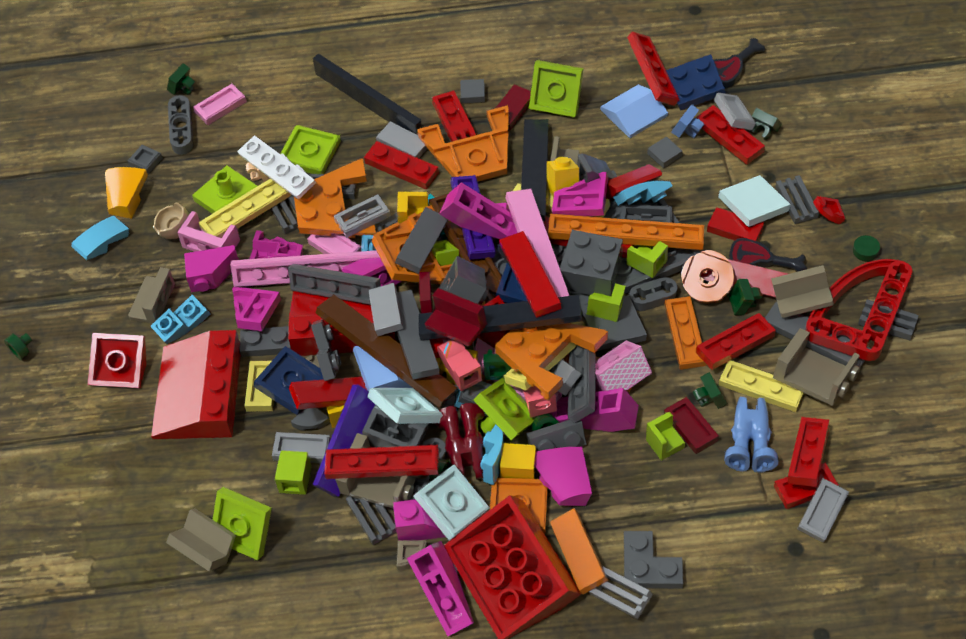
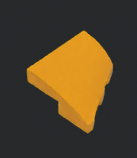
[105,167,148,219]

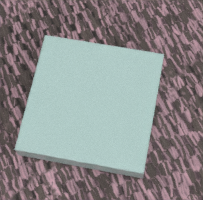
[719,175,790,227]
[367,388,443,424]
[413,465,490,540]

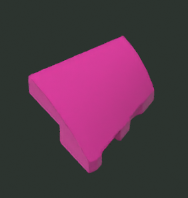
[250,230,303,259]
[534,447,592,506]

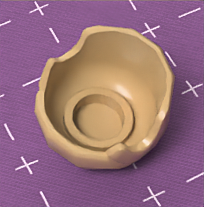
[153,202,189,239]

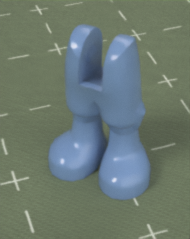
[725,397,778,472]

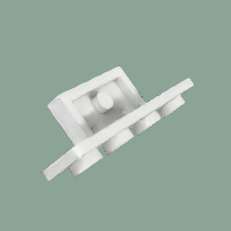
[238,135,316,199]

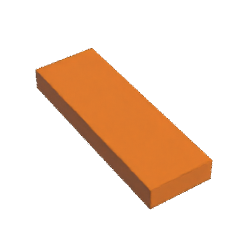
[664,296,706,370]
[550,508,608,594]

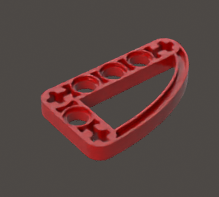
[805,259,912,361]

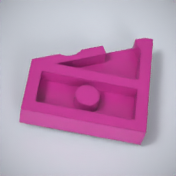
[552,172,608,216]
[232,287,281,331]

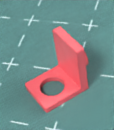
[522,386,557,418]

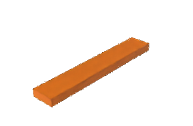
[548,214,704,250]

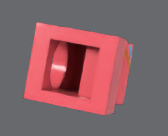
[437,340,482,391]

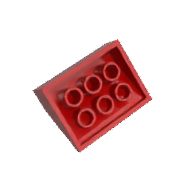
[288,284,397,356]
[151,330,241,439]
[444,495,581,639]

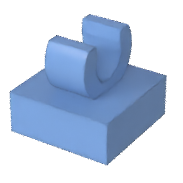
[672,104,704,138]

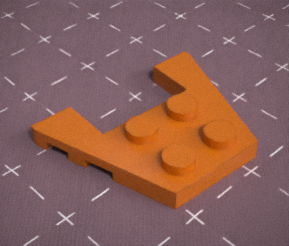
[417,105,509,182]
[294,159,376,238]
[372,205,452,284]
[495,323,608,400]

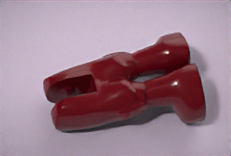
[435,403,485,480]

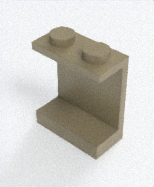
[773,328,860,406]
[336,433,421,509]

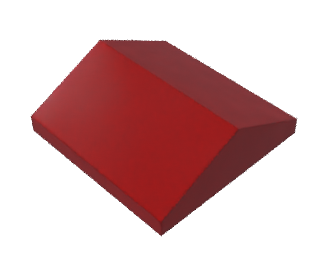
[606,164,662,201]
[87,333,147,389]

